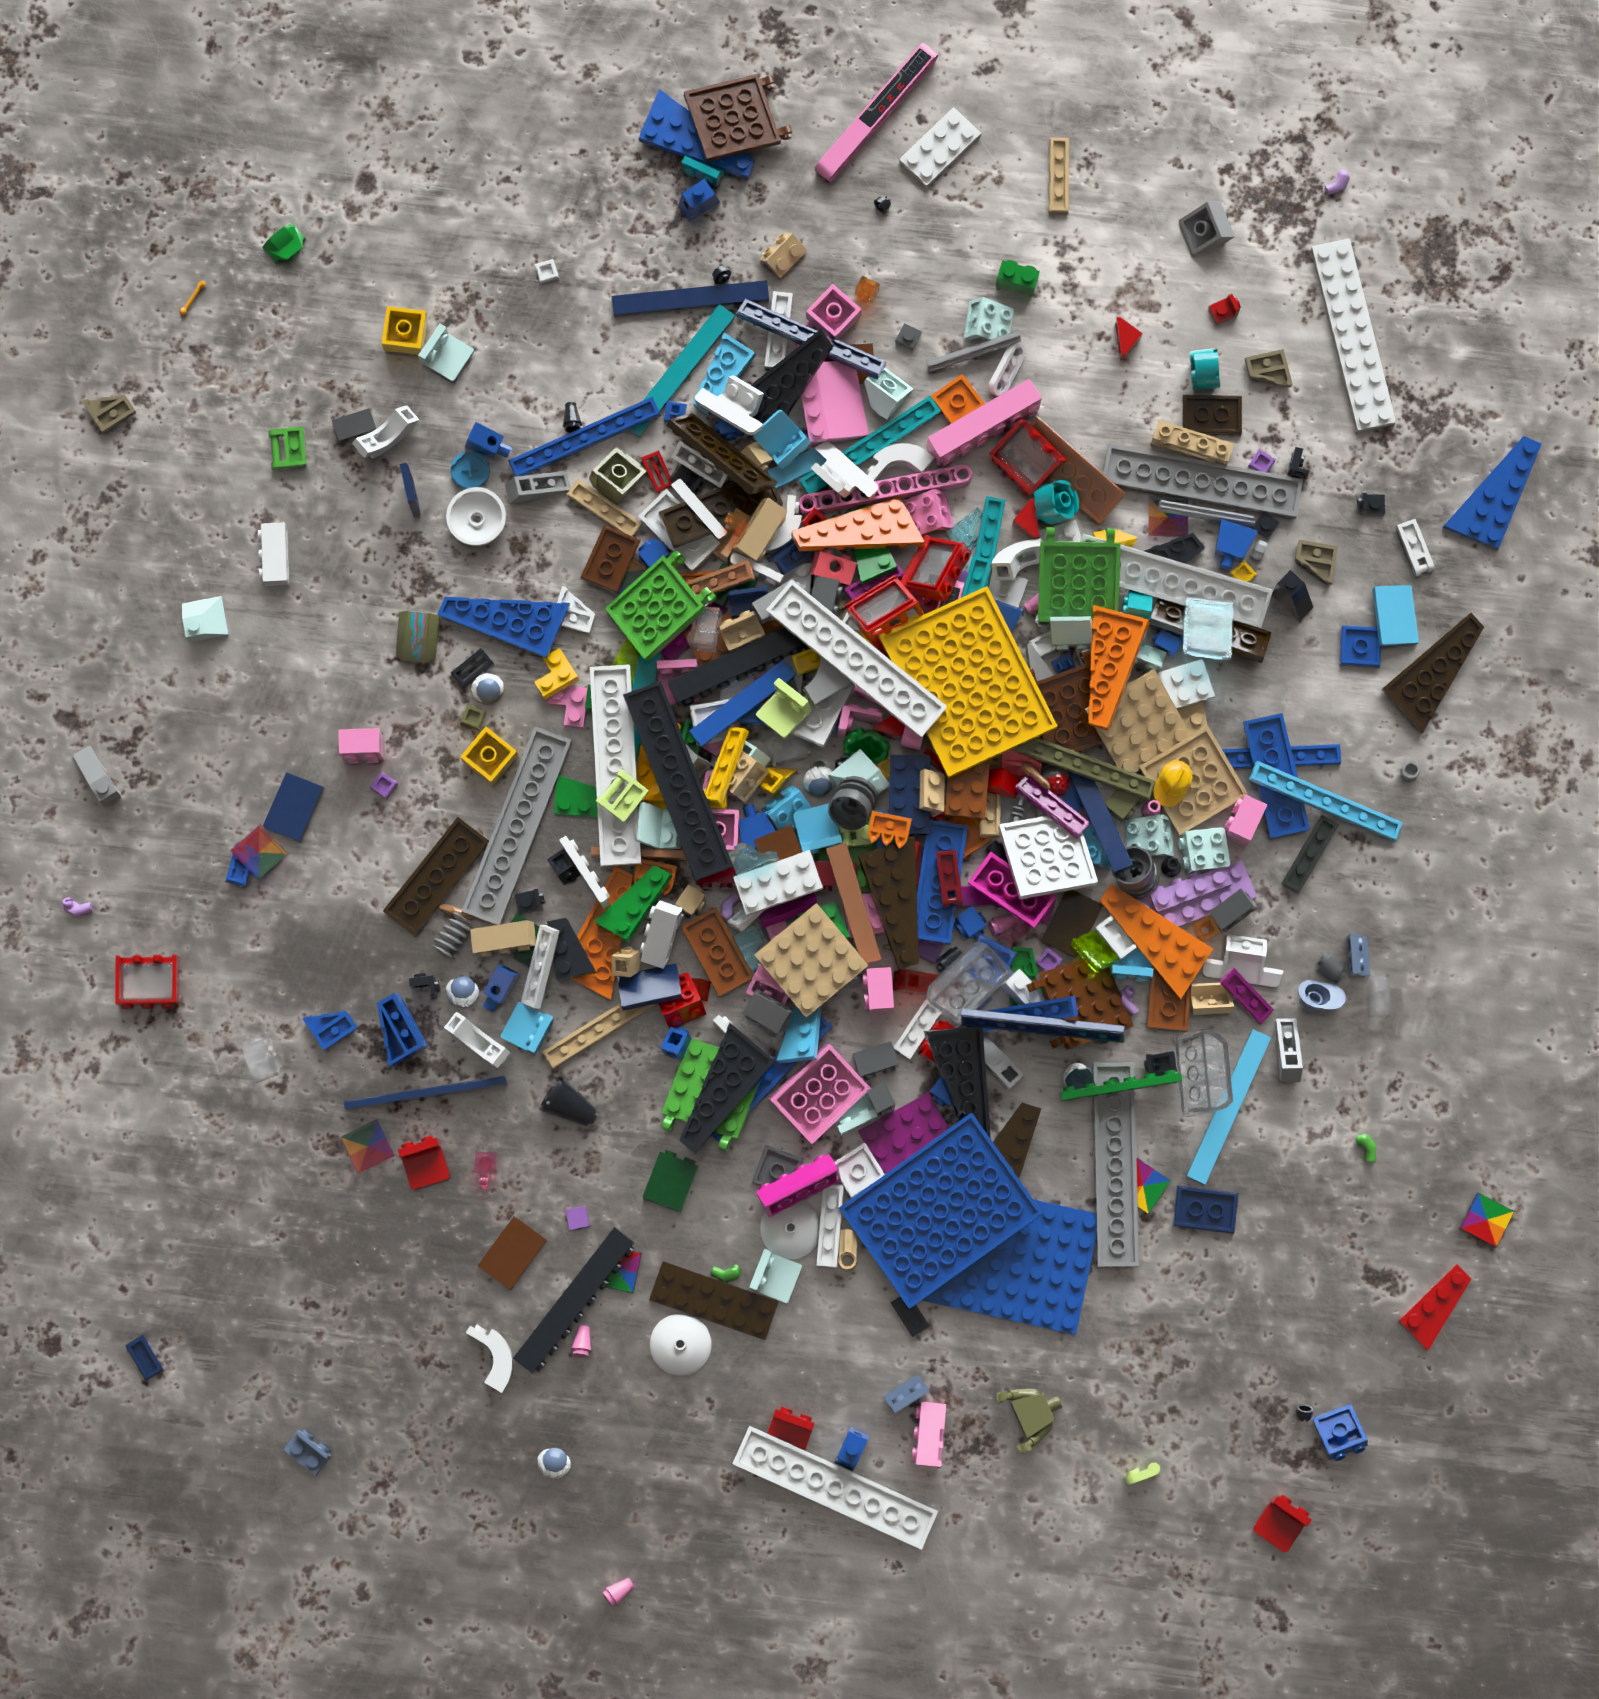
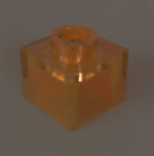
[855,275,880,303]
[724,508,750,537]
[1192,915,1220,942]

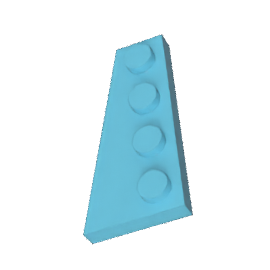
[693,333,756,416]
[777,1005,822,1064]

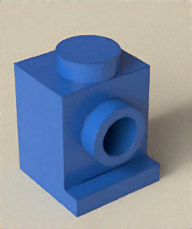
[1152,629,1185,658]
[660,1027,692,1061]

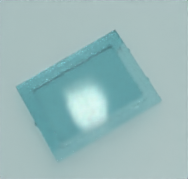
[1183,597,1233,661]

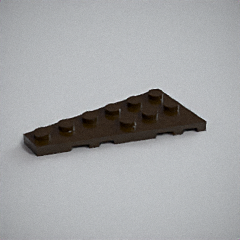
[1382,613,1484,734]
[858,837,919,971]
[993,1102,1041,1178]

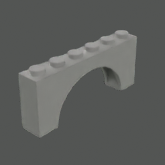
[752,579,854,708]

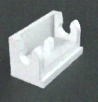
[1094,916,1137,962]

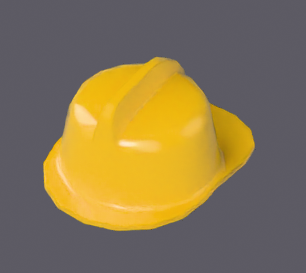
[1153,760,1193,807]

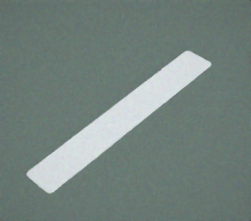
[671,479,727,539]

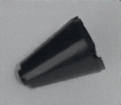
[539,1075,598,1126]

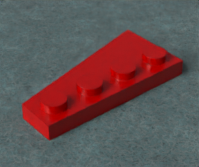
[1398,1264,1471,1351]

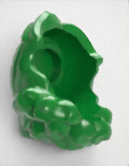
[843,727,890,763]

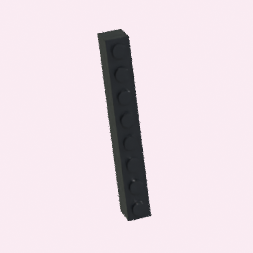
[668,627,808,707]
[513,1227,635,1374]

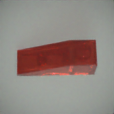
[893,969,958,998]

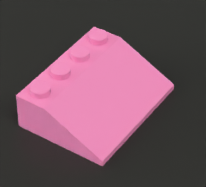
[801,361,869,448]
[768,1043,871,1144]

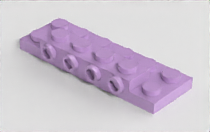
[1137,860,1257,927]

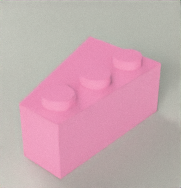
[911,1402,946,1467]

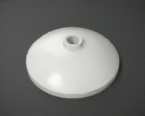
[446,487,506,546]
[760,1201,820,1260]
[650,1314,712,1376]

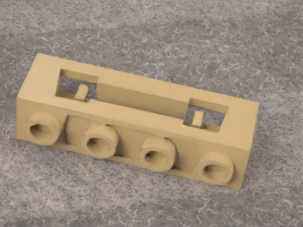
[1151,420,1234,465]

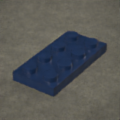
[889,755,931,835]

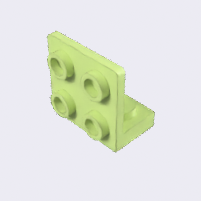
[756,678,812,739]

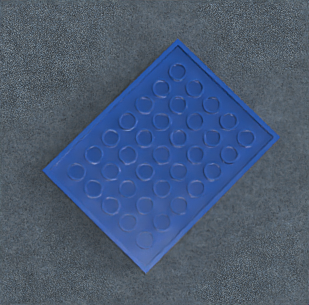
[839,1113,1044,1309]
[922,1200,1097,1335]

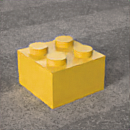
[381,306,428,355]
[460,727,518,786]

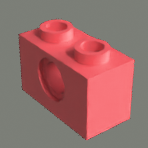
[809,549,857,586]

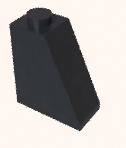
[1271,570,1313,622]

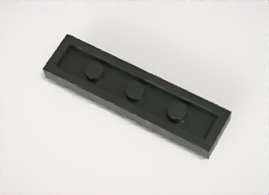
[1281,815,1339,894]

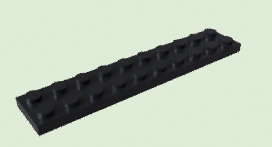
[623,681,733,882]

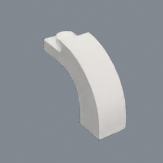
[352,405,419,459]
[866,443,935,482]
[764,495,802,555]
[991,538,1043,580]
[444,1012,510,1068]
[466,1325,514,1393]

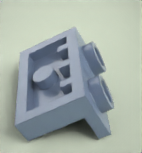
[1346,933,1370,977]
[884,1375,930,1414]
[283,1429,331,1476]

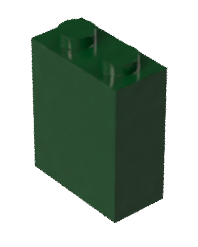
[642,1150,699,1213]

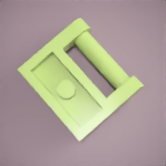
[596,769,649,823]

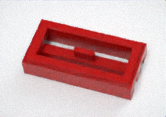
[641,450,673,494]

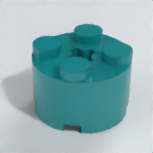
[1190,348,1220,390]
[1034,480,1079,524]

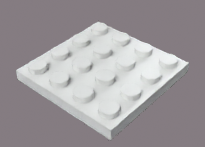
[998,816,1098,900]

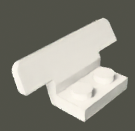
[695,375,764,435]
[811,442,878,499]
[1203,934,1283,987]

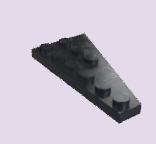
[751,329,834,424]
[679,1022,776,1155]
[923,1026,991,1139]

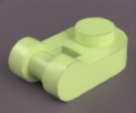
[840,825,874,848]
[1124,1463,1160,1486]

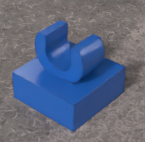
[664,401,687,422]
[1051,653,1076,674]

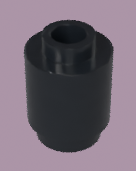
[935,946,966,976]

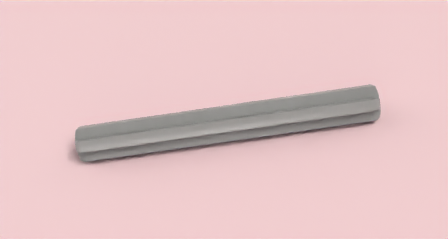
[927,331,1021,372]
[1158,500,1255,527]

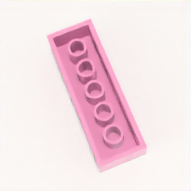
[926,379,1042,468]

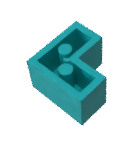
[1122,589,1153,646]

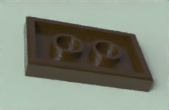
[1182,395,1242,436]
[1041,890,1103,959]

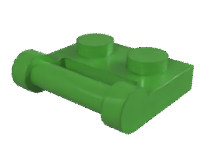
[268,426,307,470]

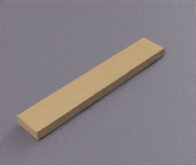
[542,1003,656,1069]

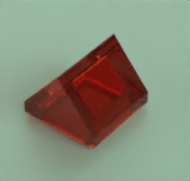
[692,978,711,1002]

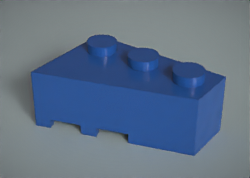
[377,993,429,1067]

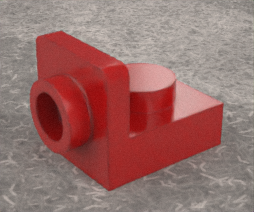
[1208,293,1241,325]

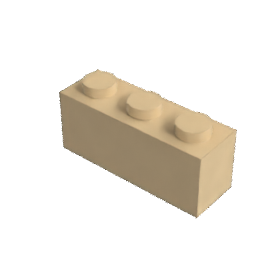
[732,498,787,561]
[470,920,536,957]

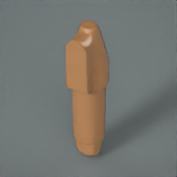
[1020,762,1050,789]
[438,904,475,920]

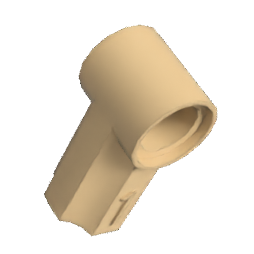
[838,1229,858,1272]

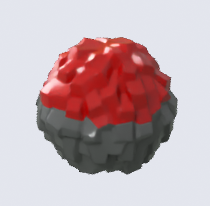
[1041,765,1071,796]

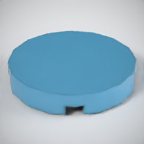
[450,451,490,490]

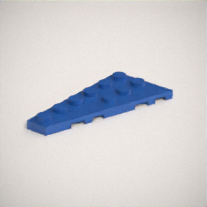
[639,89,755,180]
[1443,436,1542,550]
[437,597,570,658]

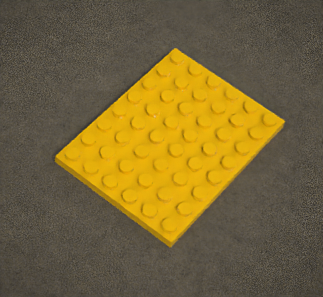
[879,586,1058,778]

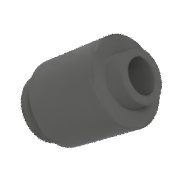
[1317,954,1347,984]

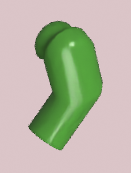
[1356,1134,1376,1162]
[710,1265,742,1283]

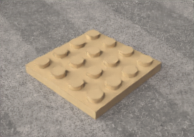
[1085,669,1191,773]
[1139,726,1249,835]
[754,903,869,1018]

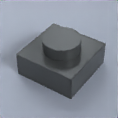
[895,323,922,351]

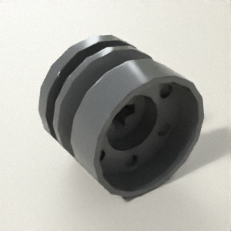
[828,776,878,830]
[1111,846,1160,899]

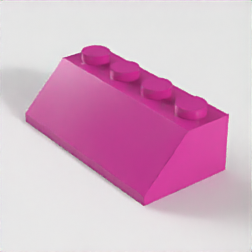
[967,852,1057,928]
[756,1154,842,1218]

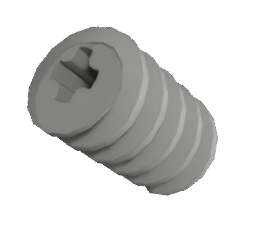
[432,912,472,958]

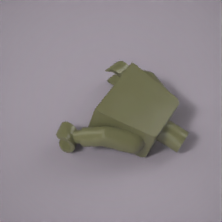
[996,1389,1062,1454]

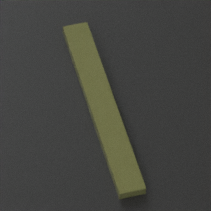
[1011,738,1156,801]

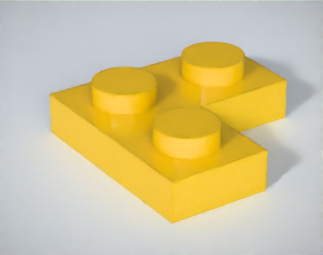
[534,648,579,700]

